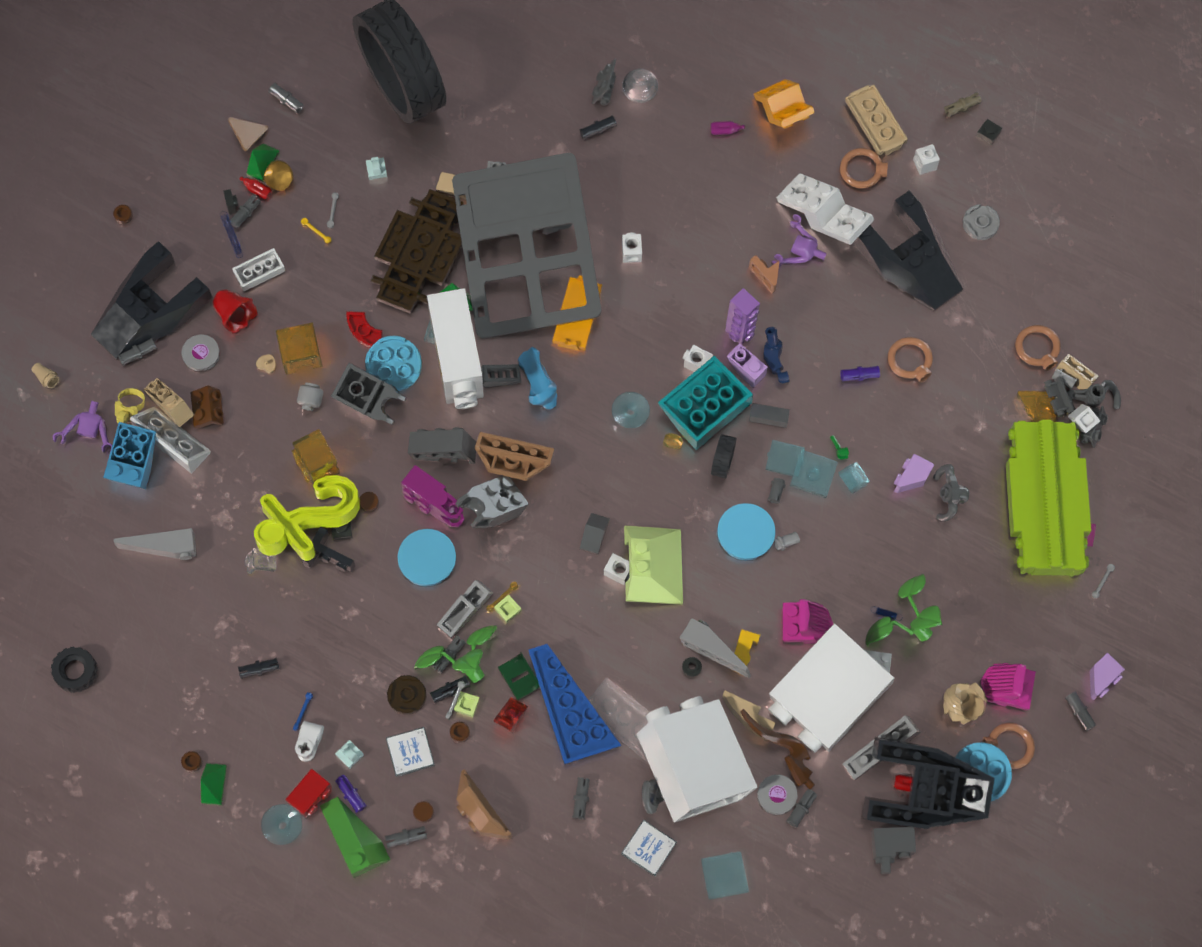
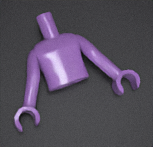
[771,214,827,267]
[53,401,112,453]

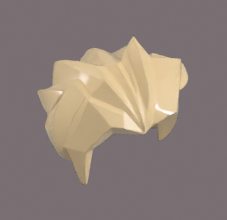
[943,683,988,725]

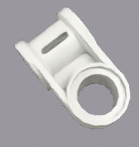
[295,721,324,762]

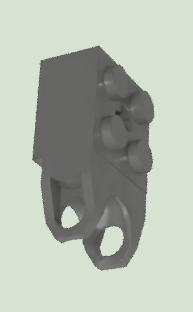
[331,363,407,425]
[455,476,529,528]

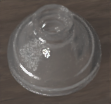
[622,68,658,103]

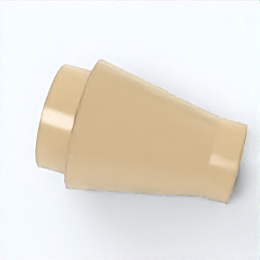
[32,363,59,389]

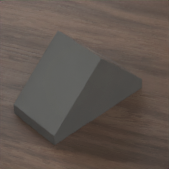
[580,513,610,554]

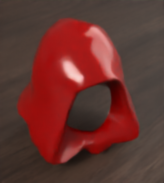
[213,289,258,334]

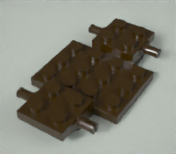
[370,189,464,314]

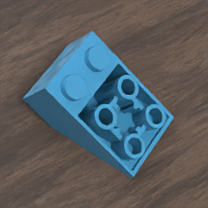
[103,422,156,489]

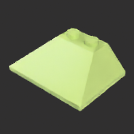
[624,526,683,605]

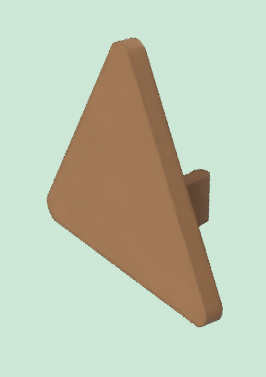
[228,117,268,151]

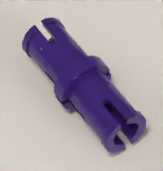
[840,366,880,382]

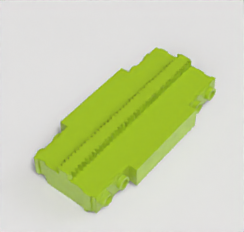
[1006,420,1091,577]

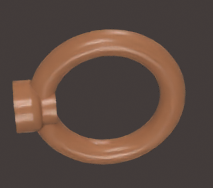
[840,148,888,189]
[1015,325,1061,371]
[888,337,933,383]
[982,723,1035,769]

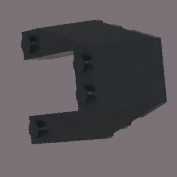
[853,190,963,311]
[91,241,213,360]
[862,737,995,829]

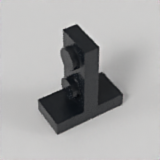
[301,526,355,572]

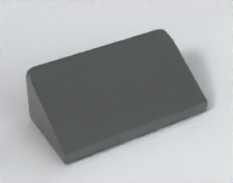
[749,403,789,428]

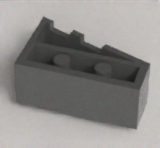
[408,427,476,464]

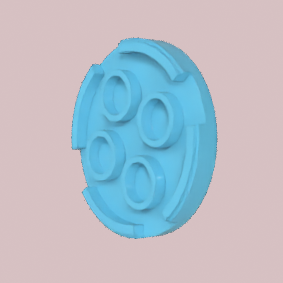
[365,336,422,391]
[717,503,775,560]
[398,529,456,586]
[955,742,1012,801]

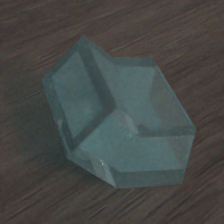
[838,462,870,494]

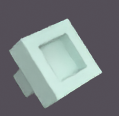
[366,157,387,180]
[335,740,364,769]

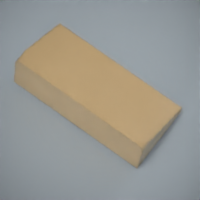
[1055,354,1099,390]

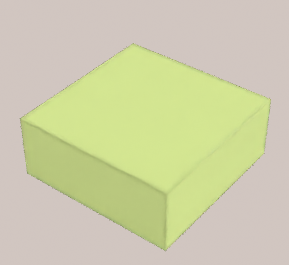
[494,595,522,623]
[454,691,480,717]

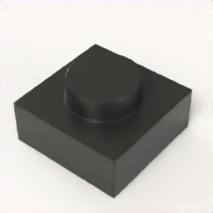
[977,119,1002,145]
[223,189,239,215]
[332,521,352,540]

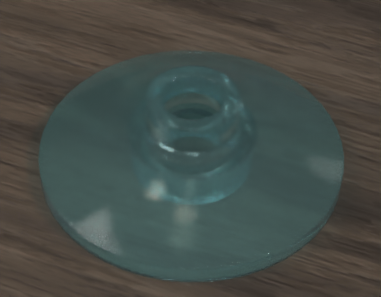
[612,392,650,428]
[261,804,302,845]

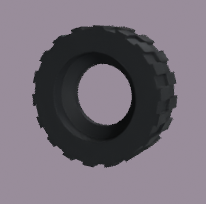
[711,434,737,478]
[51,646,98,693]

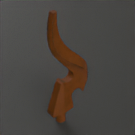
[740,709,815,789]

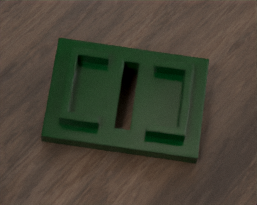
[498,652,540,701]

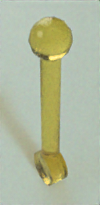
[486,582,518,612]

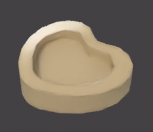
[256,354,276,373]

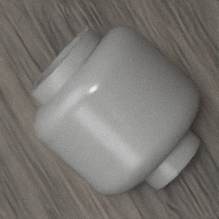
[297,382,323,411]

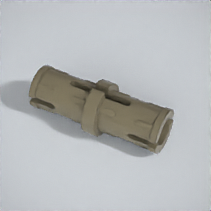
[944,92,981,117]

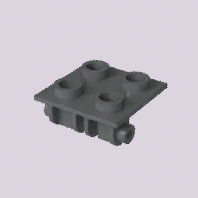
[592,59,616,105]

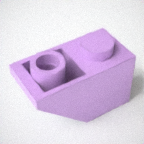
[727,343,768,388]
[894,454,934,493]
[1090,652,1125,700]

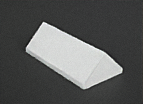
[130,406,211,474]

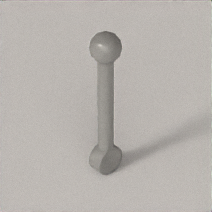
[327,192,339,229]
[1092,564,1115,598]
[445,681,465,719]

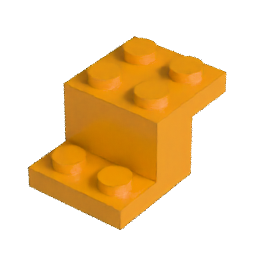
[753,79,815,128]

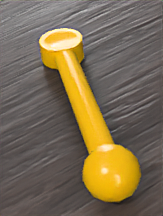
[301,218,332,243]

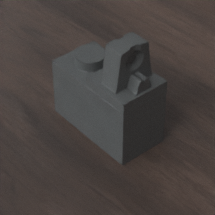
[871,827,916,874]

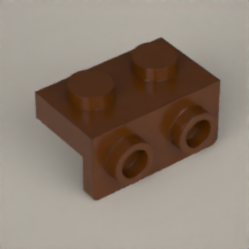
[190,385,224,429]

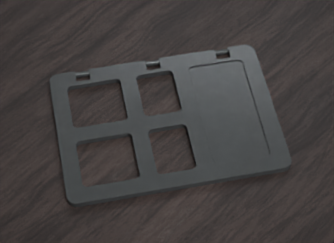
[452,153,602,339]

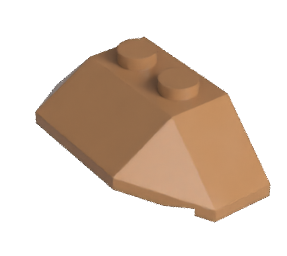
[475,432,555,481]
[456,769,512,840]

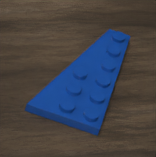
[528,644,622,764]

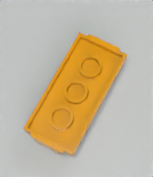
[552,275,602,351]

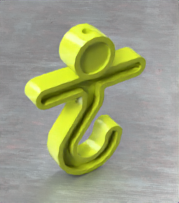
[254,475,360,561]

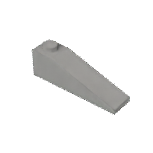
[114,528,197,560]
[679,618,751,678]
[842,715,921,780]

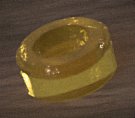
[663,433,683,449]

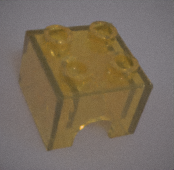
[276,322,323,375]
[291,429,340,486]

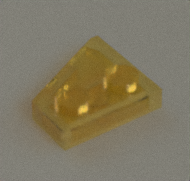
[1017,391,1056,422]

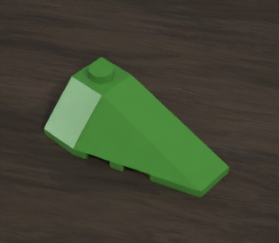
[320,797,390,878]

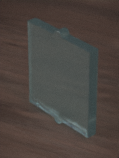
[765,440,805,478]

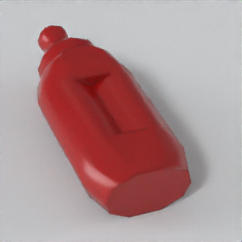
[240,176,272,200]
[894,775,912,792]

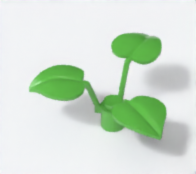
[866,574,942,646]
[414,625,497,683]

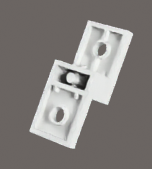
[776,173,874,245]

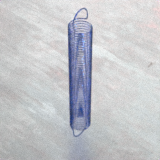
[220,211,243,258]

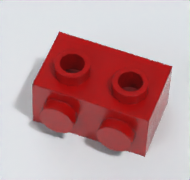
[285,768,332,818]

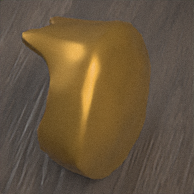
[264,160,293,191]

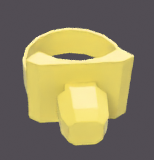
[115,388,145,424]

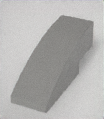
[437,580,493,638]

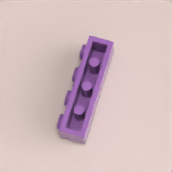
[725,288,760,345]

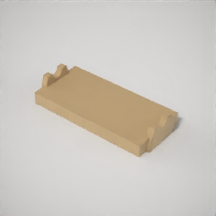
[845,85,908,156]

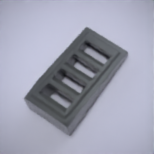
[481,364,521,387]

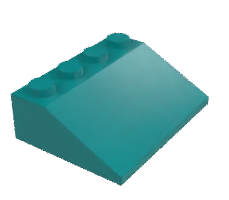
[658,356,753,450]

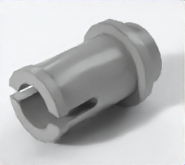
[1052,369,1077,389]
[774,531,800,551]

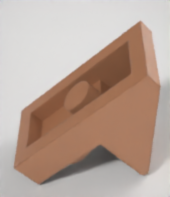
[749,255,780,294]

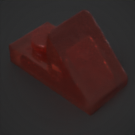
[493,697,528,734]

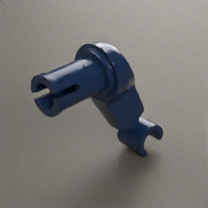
[764,327,790,384]

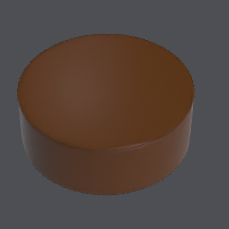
[113,205,133,224]
[360,492,379,512]
[450,722,470,743]
[181,751,202,772]
[413,801,434,823]

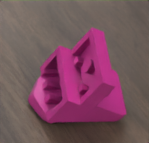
[783,599,833,644]
[980,663,1036,711]

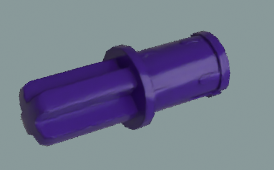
[335,774,367,813]

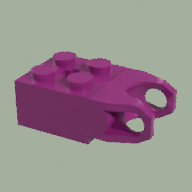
[401,465,465,527]

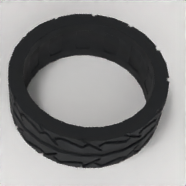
[352,0,447,124]

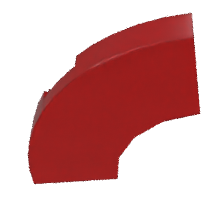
[346,311,383,348]

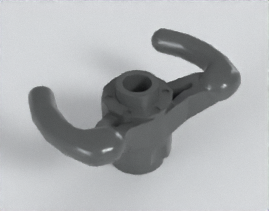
[1067,380,1121,414]
[933,464,969,521]
[642,779,665,814]

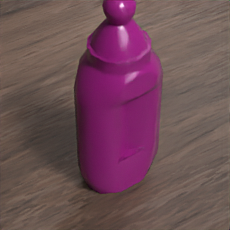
[711,121,745,135]

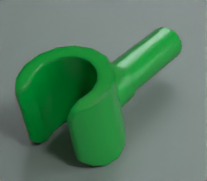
[830,435,849,460]

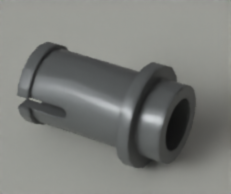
[768,478,786,504]

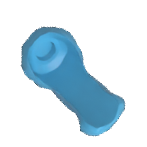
[518,347,558,410]

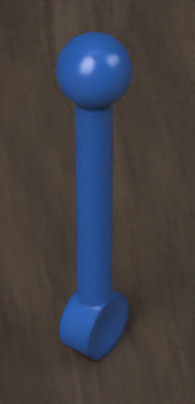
[293,692,313,731]

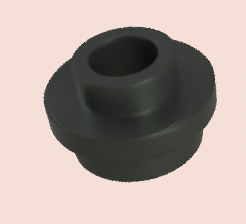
[682,657,702,677]

